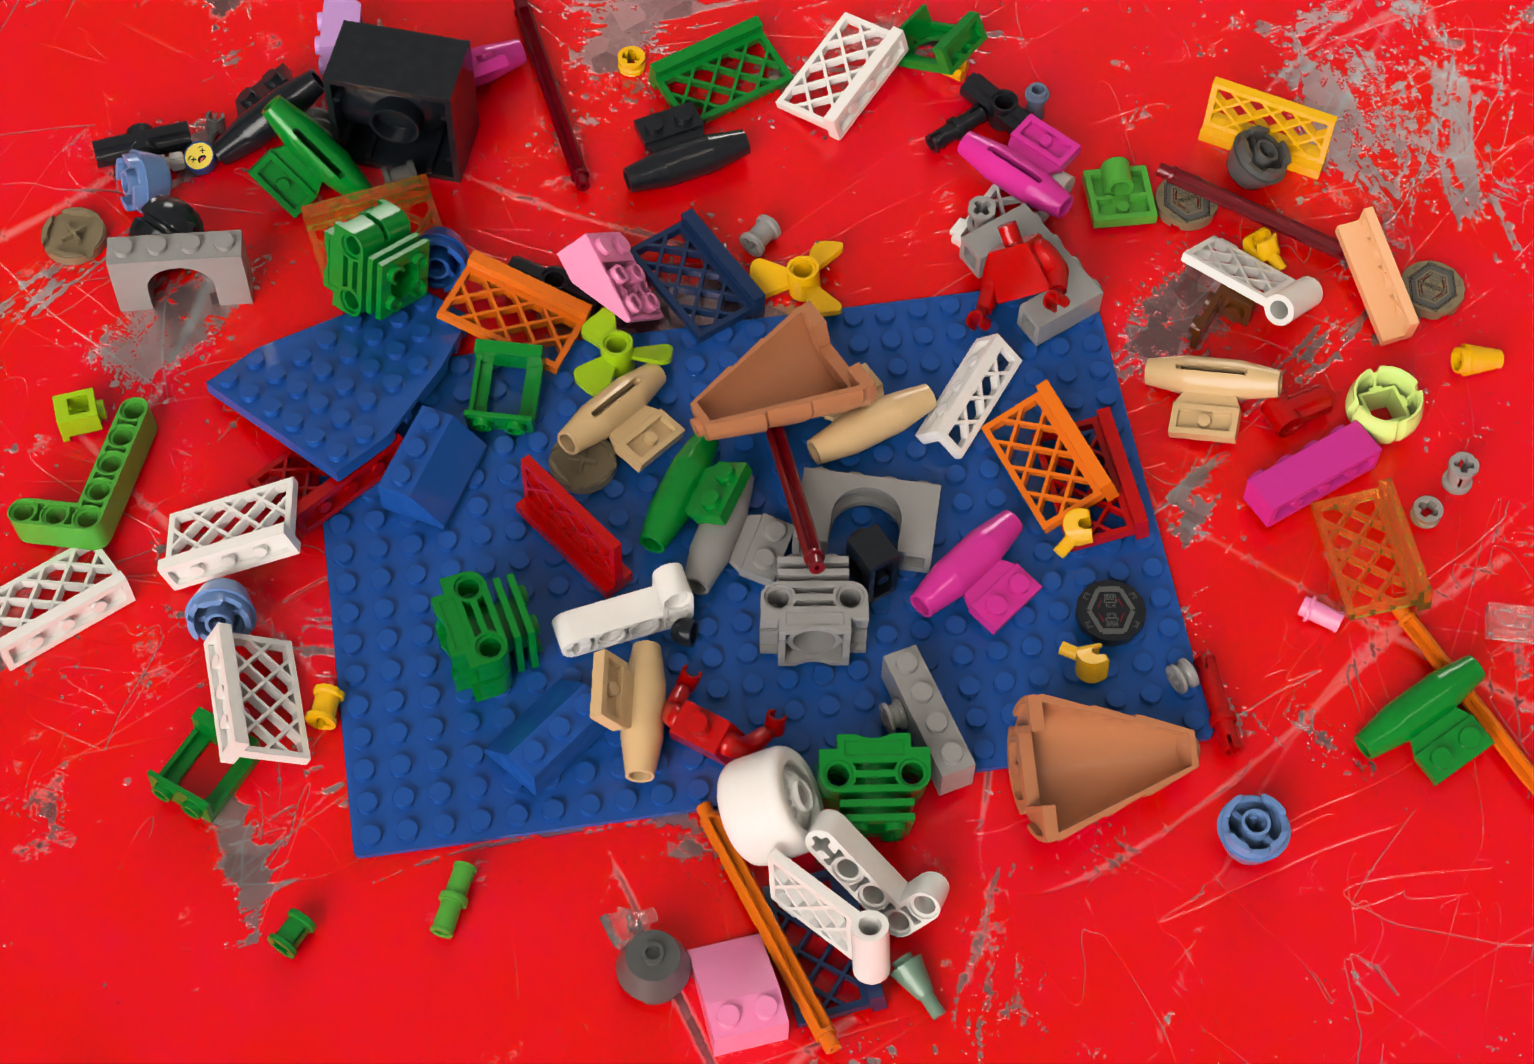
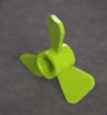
[574,307,674,397]

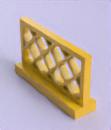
[1198,76,1338,180]

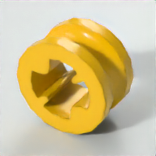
[617,46,646,77]

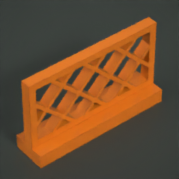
[436,249,593,374]
[981,379,1119,534]

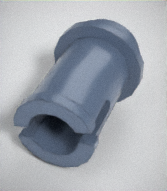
[1024,82,1050,119]

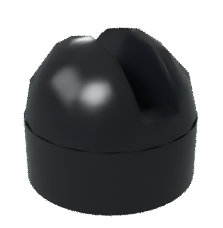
[670,618,698,647]

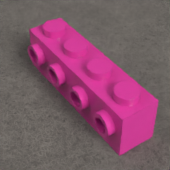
[1243,420,1382,528]

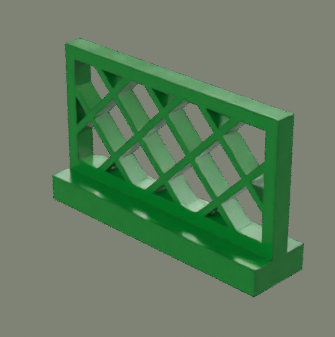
[648,15,794,124]

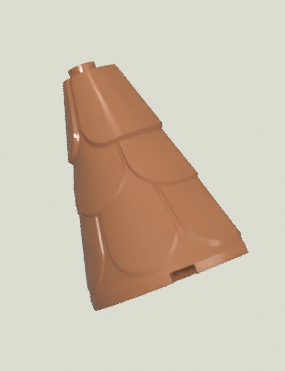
[690,301,877,441]
[1007,694,1200,843]

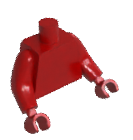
[966,220,1070,331]
[661,665,787,766]

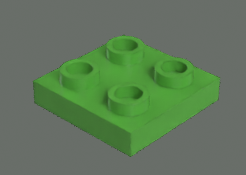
[1082,157,1158,229]

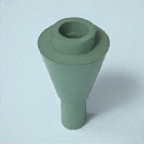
[890,952,946,1020]

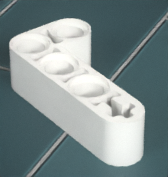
[551,563,694,657]
[805,809,950,937]

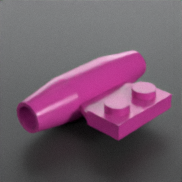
[471,39,527,88]
[957,113,1081,219]
[910,510,1042,635]

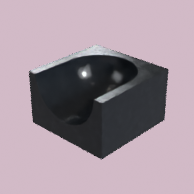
[322,20,480,183]

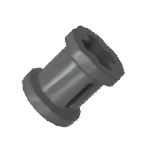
[381,159,420,196]

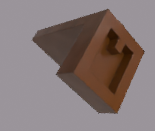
[1188,283,1257,349]

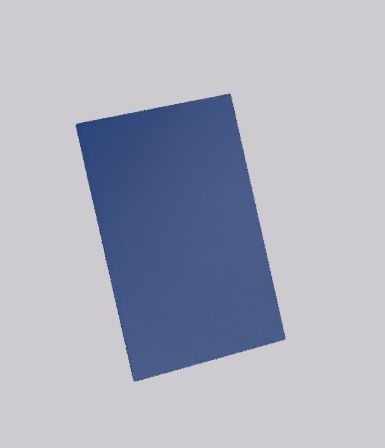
[318,291,1214,859]

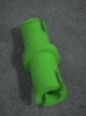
[429,860,477,939]

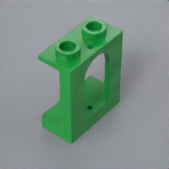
[897,4,988,75]
[464,339,546,436]
[147,706,261,823]

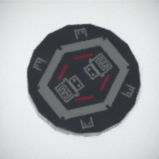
[1075,580,1146,647]

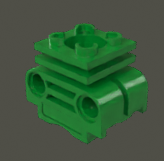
[323,198,430,321]
[430,571,543,703]
[814,733,931,842]

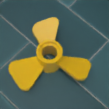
[750,241,844,317]

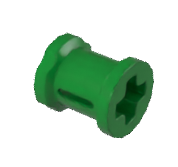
[267,908,317,959]

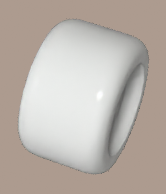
[717,746,824,866]

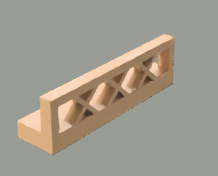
[1335,206,1420,346]

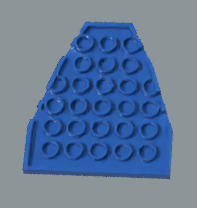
[206,291,468,482]

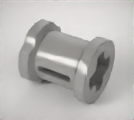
[967,195,996,232]
[739,214,781,257]
[1441,452,1480,495]

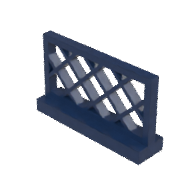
[630,208,765,343]
[762,869,888,1028]

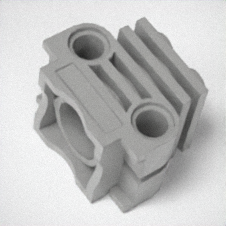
[759,554,869,666]

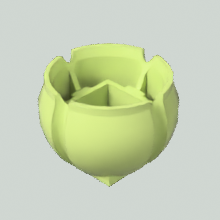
[1345,365,1424,444]

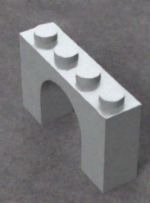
[959,203,1103,346]
[106,230,253,311]
[792,467,941,573]

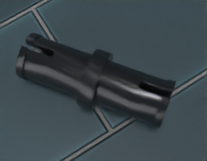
[925,104,987,153]

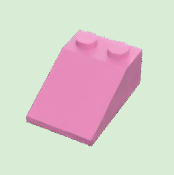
[687,933,789,1057]

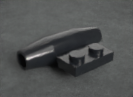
[212,63,325,165]
[623,101,750,193]

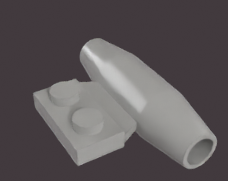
[684,474,794,595]

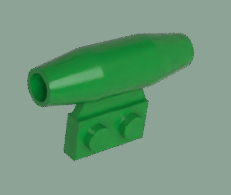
[247,95,372,218]
[639,432,753,553]
[1354,655,1495,786]

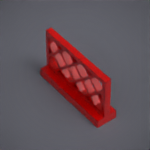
[1031,406,1149,553]
[247,432,403,538]
[515,454,633,599]

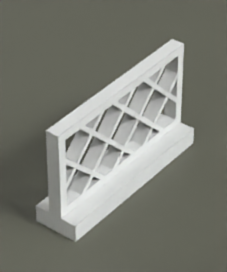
[775,12,909,141]
[157,476,301,591]
[0,548,136,671]
[204,622,311,765]

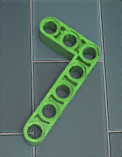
[7,397,158,550]

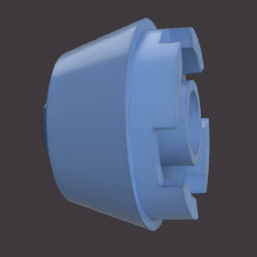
[115,149,172,213]
[185,578,257,647]
[1217,793,1291,865]

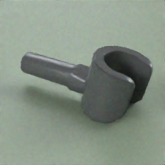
[205,111,226,146]

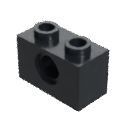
[846,523,900,604]

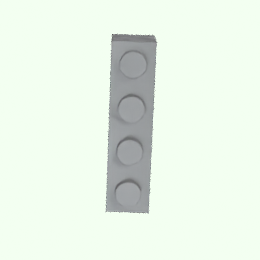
[881,645,976,796]

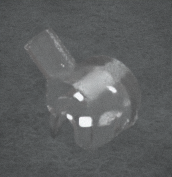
[599,907,658,949]

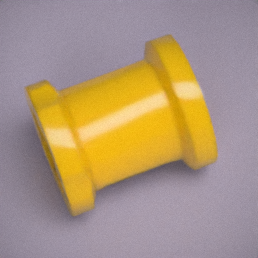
[304,683,345,730]

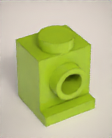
[52,387,108,442]

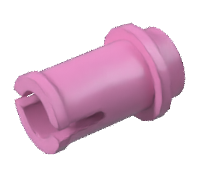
[1297,596,1345,633]

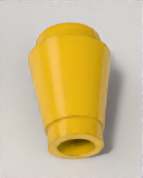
[1451,343,1504,377]

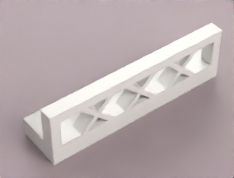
[915,333,1022,459]

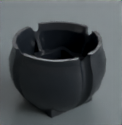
[129,195,205,271]

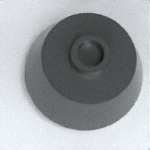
[1226,126,1291,190]
[616,930,691,1005]

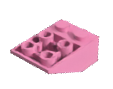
[557,232,664,323]

